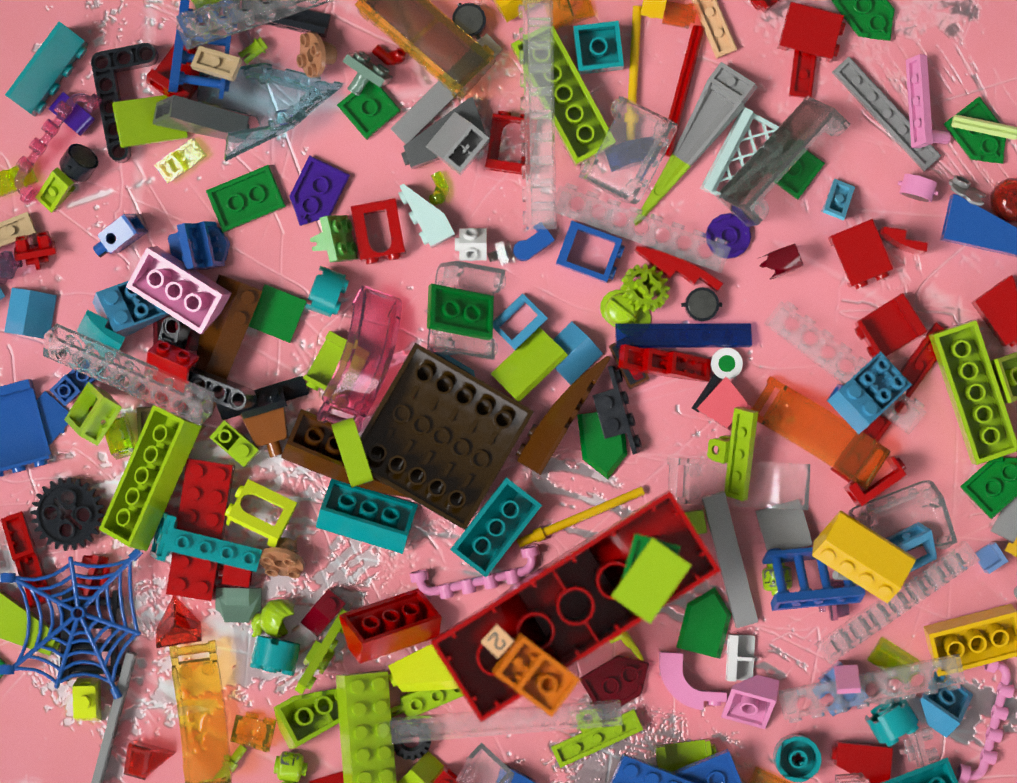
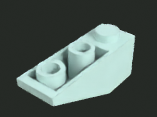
[398,184,455,248]

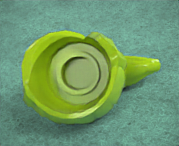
[251,599,295,638]

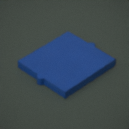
[37,391,69,445]

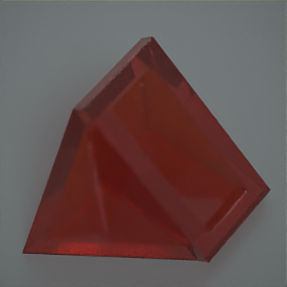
[156,595,202,648]
[123,740,176,780]

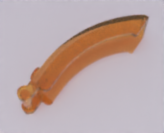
[751,376,891,490]

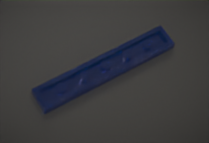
[615,323,752,348]

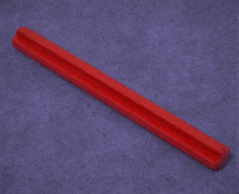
[659,25,705,157]

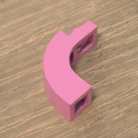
[659,651,727,710]

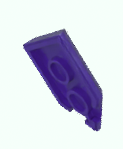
[289,155,350,226]

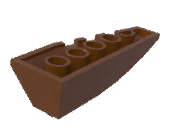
[189,274,262,417]
[515,356,611,475]
[281,409,409,498]

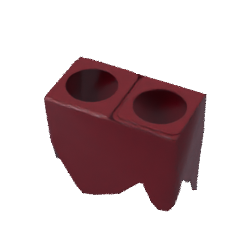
[757,243,804,280]

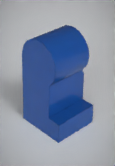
[513,222,555,261]

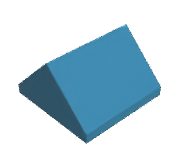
[4,288,57,340]
[553,321,603,385]

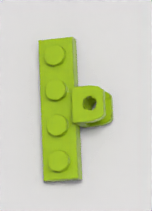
[707,407,758,501]
[295,609,347,694]
[551,705,643,768]

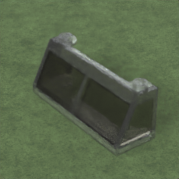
[715,96,851,227]

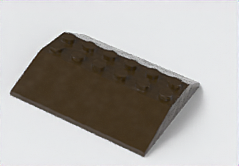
[360,342,534,530]

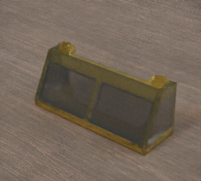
[355,0,496,102]

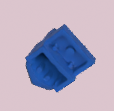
[168,221,230,270]

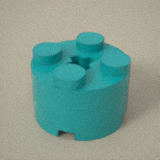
[305,265,349,318]
[250,635,300,676]
[865,695,919,747]
[773,734,822,782]

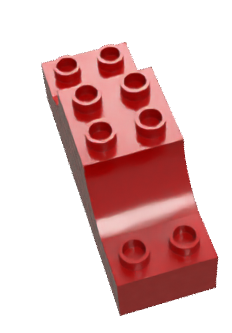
[430,490,721,723]

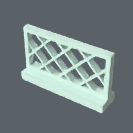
[700,107,791,214]

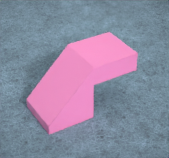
[834,665,861,694]

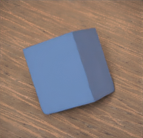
[973,542,1009,574]

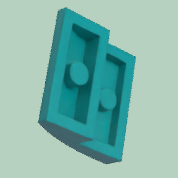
[77,310,125,361]

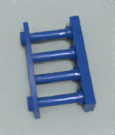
[168,0,238,99]
[762,547,866,611]

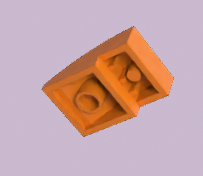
[492,633,581,717]

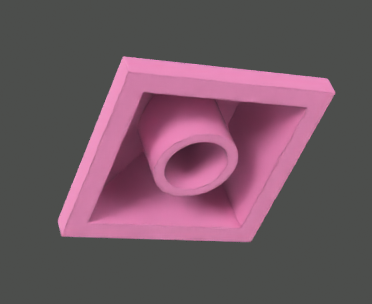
[721,675,779,729]

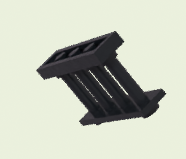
[60,588,124,682]

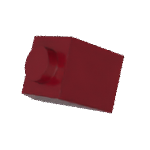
[300,588,347,637]

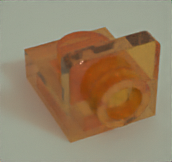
[662,1,697,29]

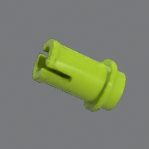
[238,37,268,65]

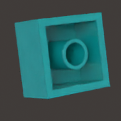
[573,21,624,75]

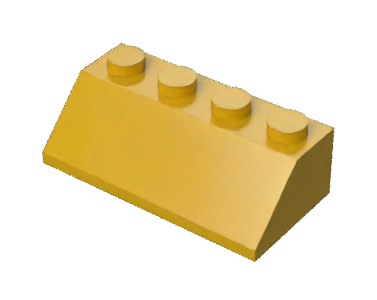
[812,510,916,603]
[923,604,1017,677]

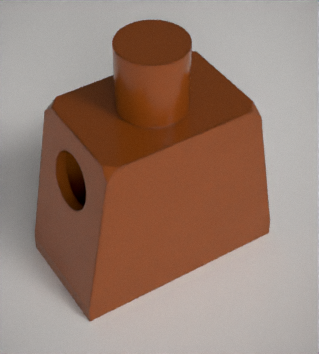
[241,407,289,458]

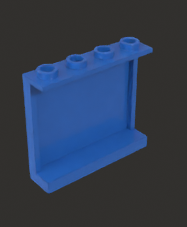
[0,379,53,477]

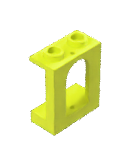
[225,479,297,547]

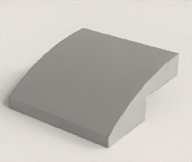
[755,499,813,551]

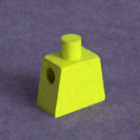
[72,677,102,721]

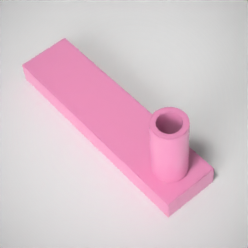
[906,54,951,149]

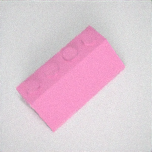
[126,246,232,334]

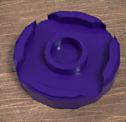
[705,213,751,259]

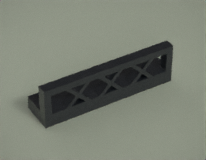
[236,0,331,38]

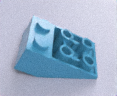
[92,281,170,337]
[827,351,912,434]

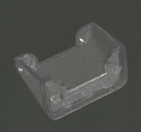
[579,96,678,204]
[427,261,506,360]
[848,480,958,552]

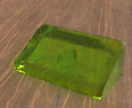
[867,637,919,684]

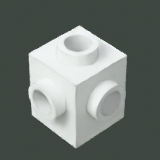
[455,228,487,261]

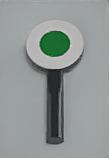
[691,348,743,413]

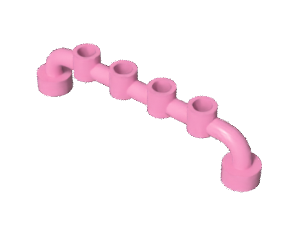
[409,545,540,599]
[956,661,1014,783]

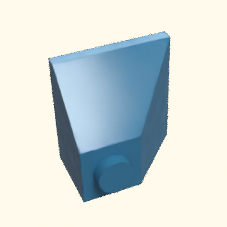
[920,670,973,738]

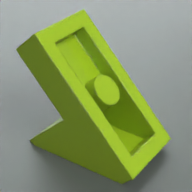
[35,167,75,213]

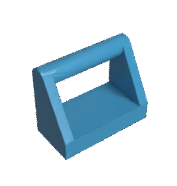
[493,293,548,350]
[886,522,937,572]

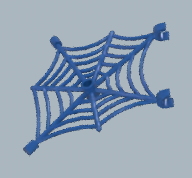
[0,549,143,700]

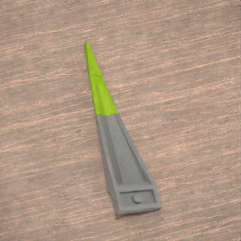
[634,62,758,225]

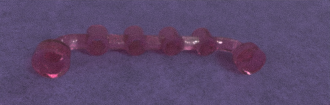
[14,93,102,205]

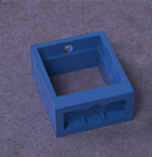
[555,220,625,283]

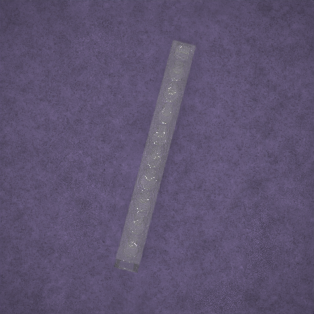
[519,0,557,230]
[390,700,623,744]

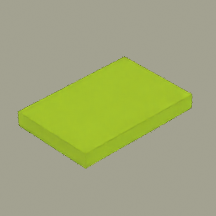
[112,95,188,148]
[491,327,568,402]
[611,538,691,624]

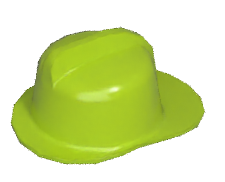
[600,290,651,337]

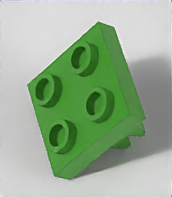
[310,215,358,262]

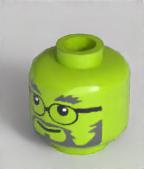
[762,563,792,596]
[274,751,308,782]

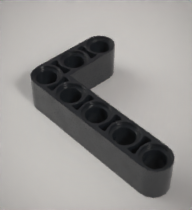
[91,43,159,163]
[158,316,257,410]

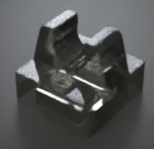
[487,241,516,265]

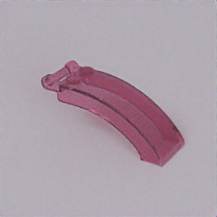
[317,285,402,433]

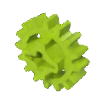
[620,264,670,313]

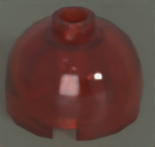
[990,178,1017,223]

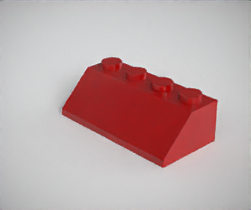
[339,588,442,664]

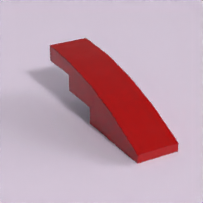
[634,246,724,292]
[618,344,711,382]
[1,511,52,608]

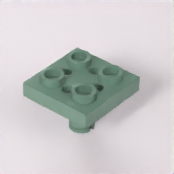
[342,51,393,96]

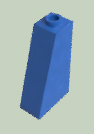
[940,194,1017,257]

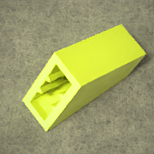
[388,644,458,692]

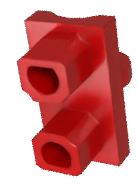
[14,231,56,270]
[76,554,114,596]

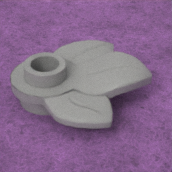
[949,175,987,206]

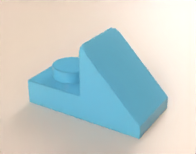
[821,178,855,221]

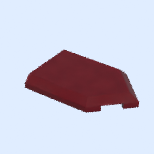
[580,655,649,718]

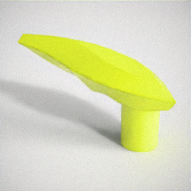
[610,631,644,661]

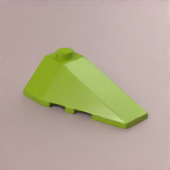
[273,688,339,749]

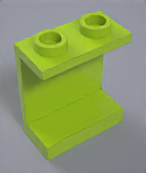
[303,330,370,402]
[655,739,716,772]

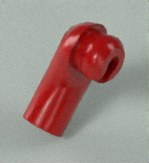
[372,44,406,66]

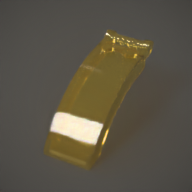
[169,640,232,783]

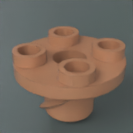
[296,32,337,78]
[259,537,305,578]

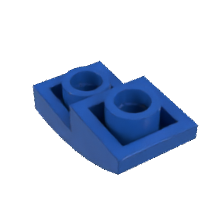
[50,358,101,406]

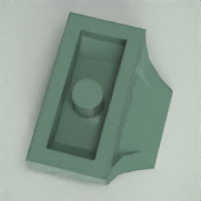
[215,587,262,623]

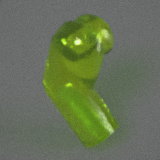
[429,171,449,205]

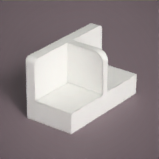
[725,634,755,681]

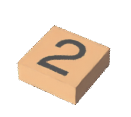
[481,625,514,658]

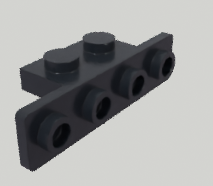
[592,365,642,455]
[216,376,309,420]

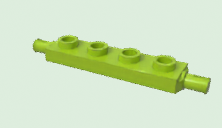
[391,688,463,719]

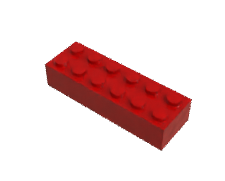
[166,458,235,601]

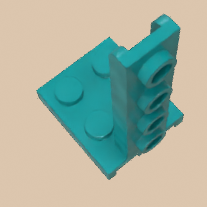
[149,512,262,572]

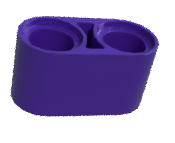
[48,92,96,136]

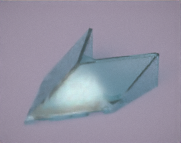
[197,63,343,162]

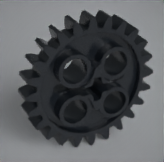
[30,477,105,551]

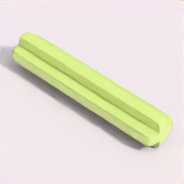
[952,114,1017,140]

